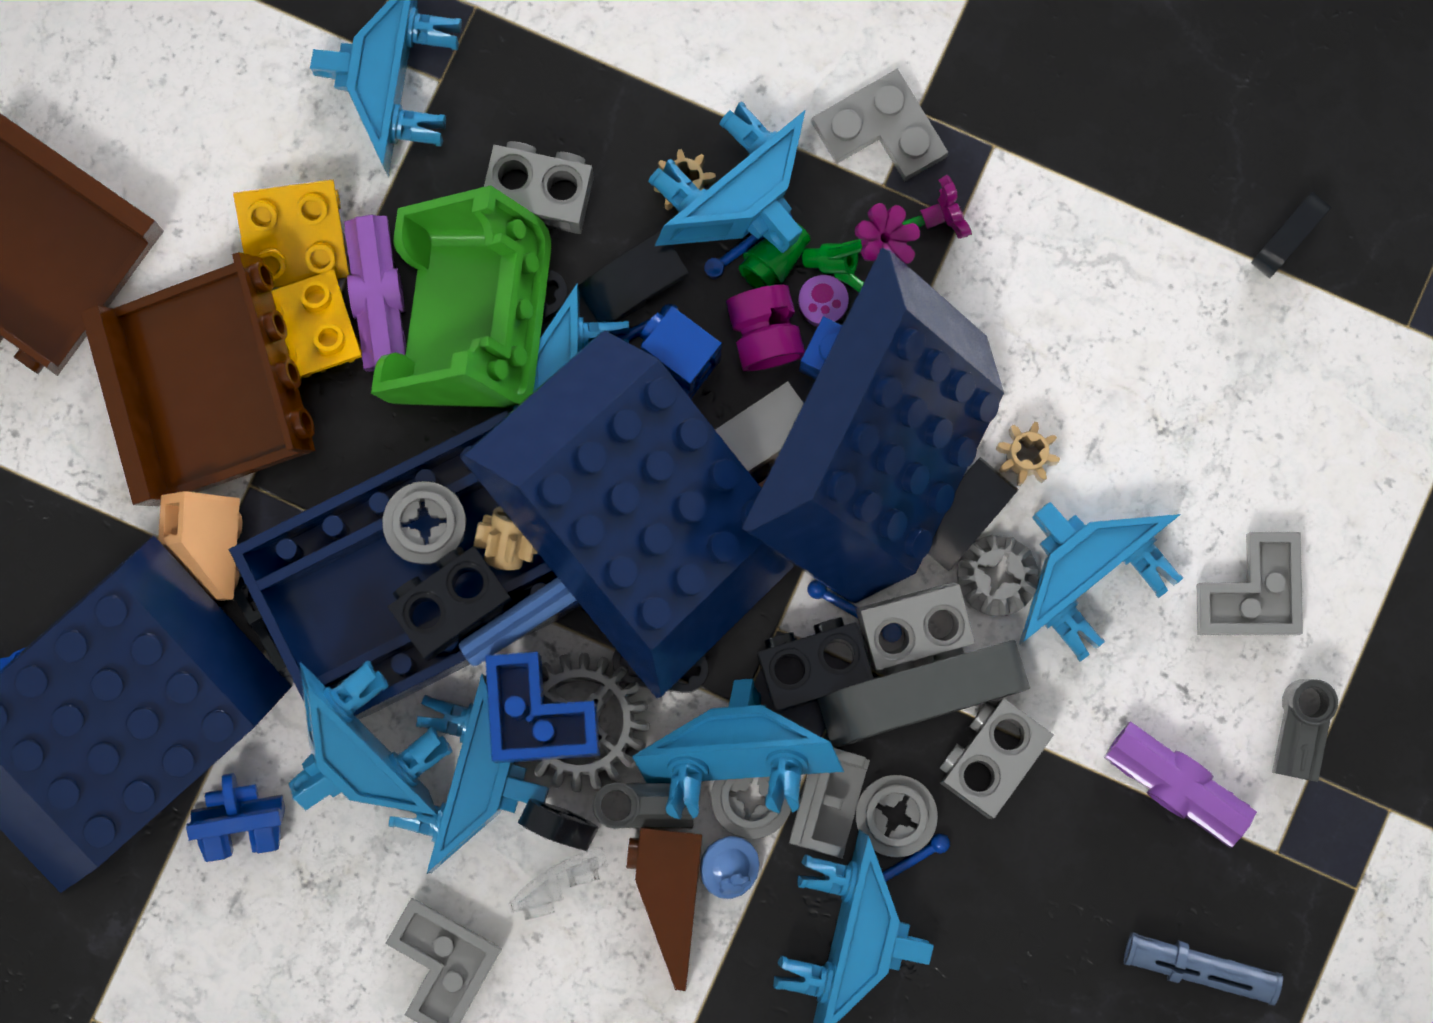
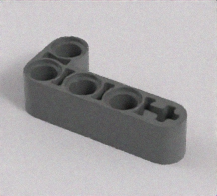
[817,640,1030,748]

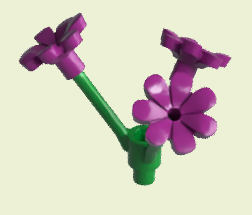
[802,175,972,292]

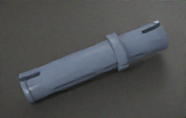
[1123,932,1283,1006]

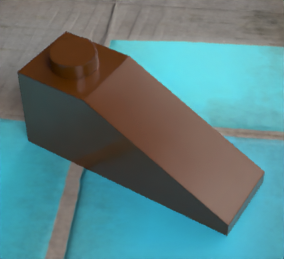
[626,828,702,991]

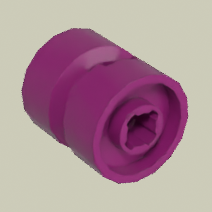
[726,284,805,372]

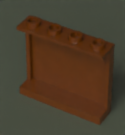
[0,113,164,376]
[81,252,316,507]

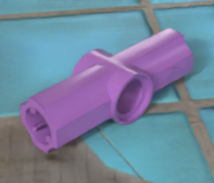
[344,215,406,372]
[1104,721,1257,848]

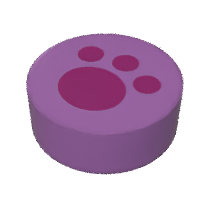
[798,275,849,327]

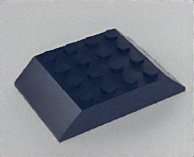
[742,248,1004,604]
[460,330,793,698]
[229,411,580,719]
[0,535,292,893]

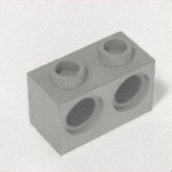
[484,141,594,234]
[855,582,975,676]
[939,698,1054,819]

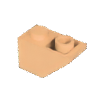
[158,491,243,601]

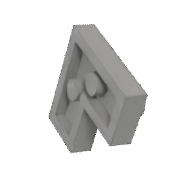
[811,69,949,182]
[1196,532,1303,635]
[385,898,502,1023]

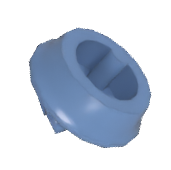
[700,836,760,899]

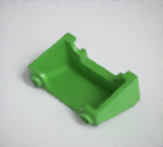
[371,185,551,408]

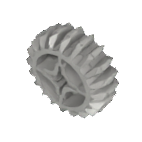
[524,653,650,792]

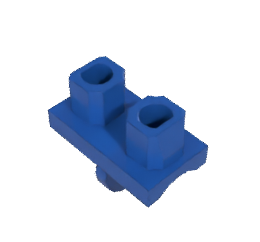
[186,773,285,862]

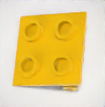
[233,179,349,287]
[271,270,362,378]

